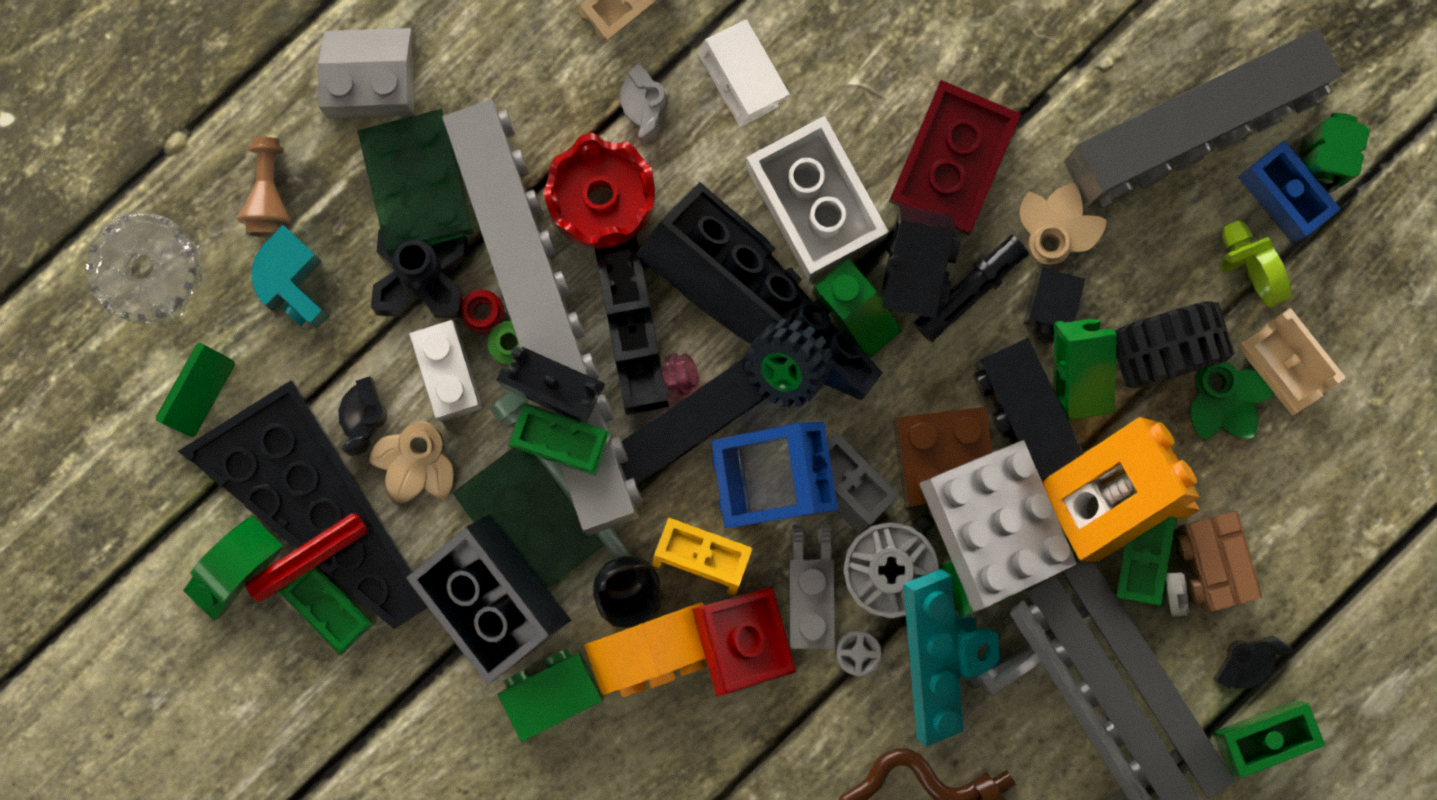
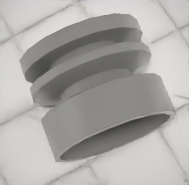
[843,522,939,618]

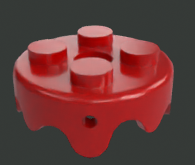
[543,133,656,249]

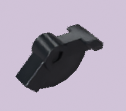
[338,376,387,456]
[1213,635,1292,689]

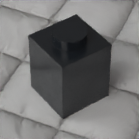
[1023,268,1086,339]

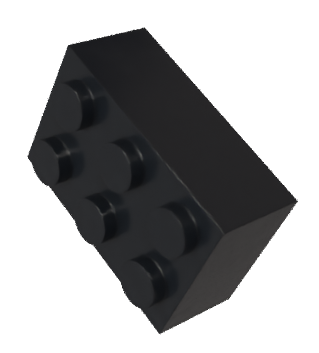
[406,514,572,685]

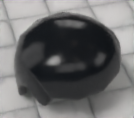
[593,556,661,628]

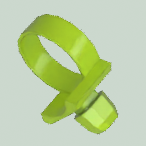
[1219,220,1292,307]

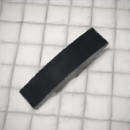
[594,235,669,415]

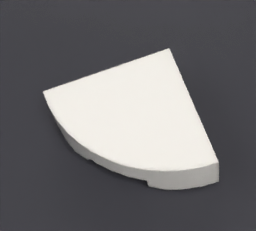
[1166,572,1190,617]

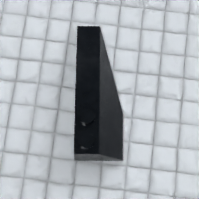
[636,182,883,400]

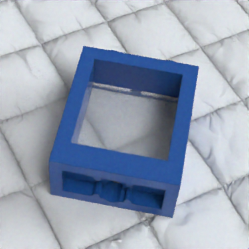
[711,421,838,528]

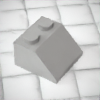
[318,28,414,118]

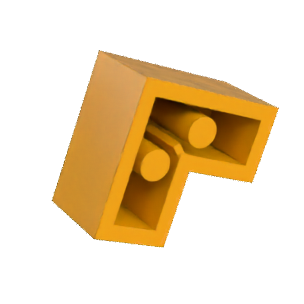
[584,602,707,698]

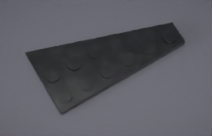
[178,380,428,629]

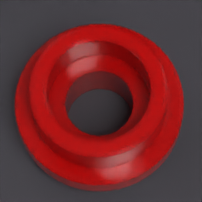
[461,289,504,334]

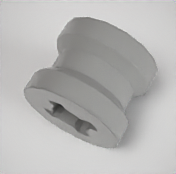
[835,631,882,676]

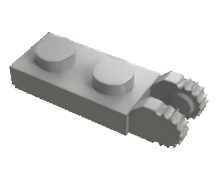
[789,524,835,649]

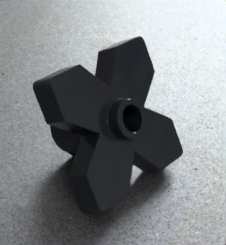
[371,227,468,319]

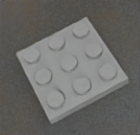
[919,440,1077,612]

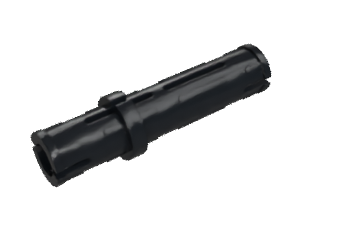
[913,234,1030,343]

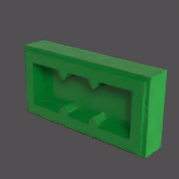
[508,402,611,476]
[278,566,374,655]

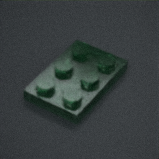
[357,108,474,256]
[452,448,603,588]

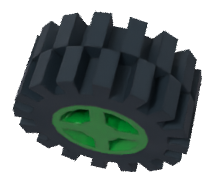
[744,319,833,407]

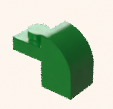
[183,515,283,621]

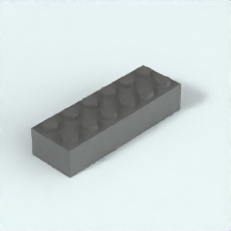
[1064,28,1343,208]

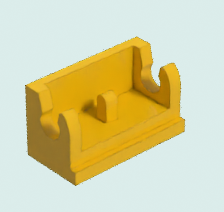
[651,517,753,597]

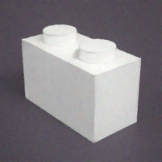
[409,320,484,422]

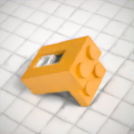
[1042,417,1200,563]

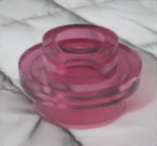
[661,353,699,396]

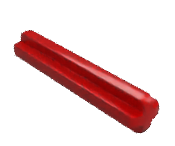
[245,513,367,602]

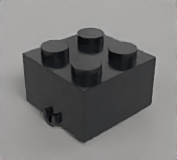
[882,205,961,318]

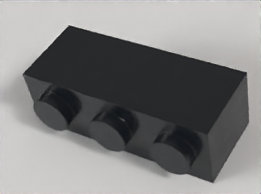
[973,337,1084,479]

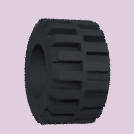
[1115,301,1235,389]

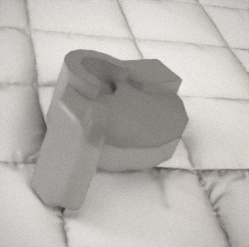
[620,63,667,144]

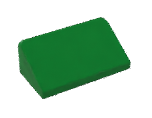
[155,342,235,437]

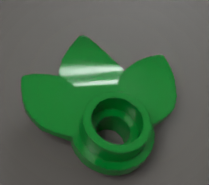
[1189,361,1274,441]

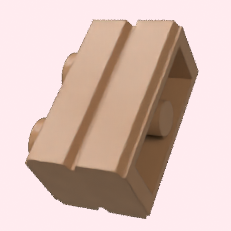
[1175,511,1263,612]

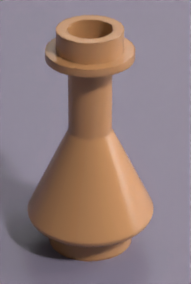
[237,137,291,237]

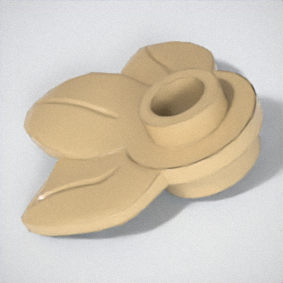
[1019,183,1107,266]
[369,421,455,504]

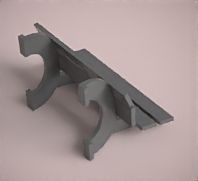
[966,558,1235,800]

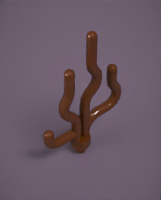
[838,748,1016,800]

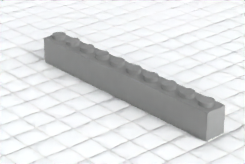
[442,99,643,536]

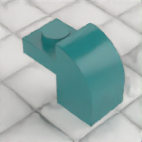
[252,225,329,328]

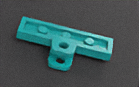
[903,569,1000,747]

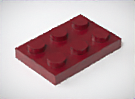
[889,80,1021,236]

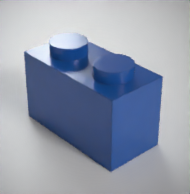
[1238,140,1341,244]

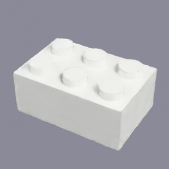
[746,116,889,281]

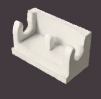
[698,19,790,128]

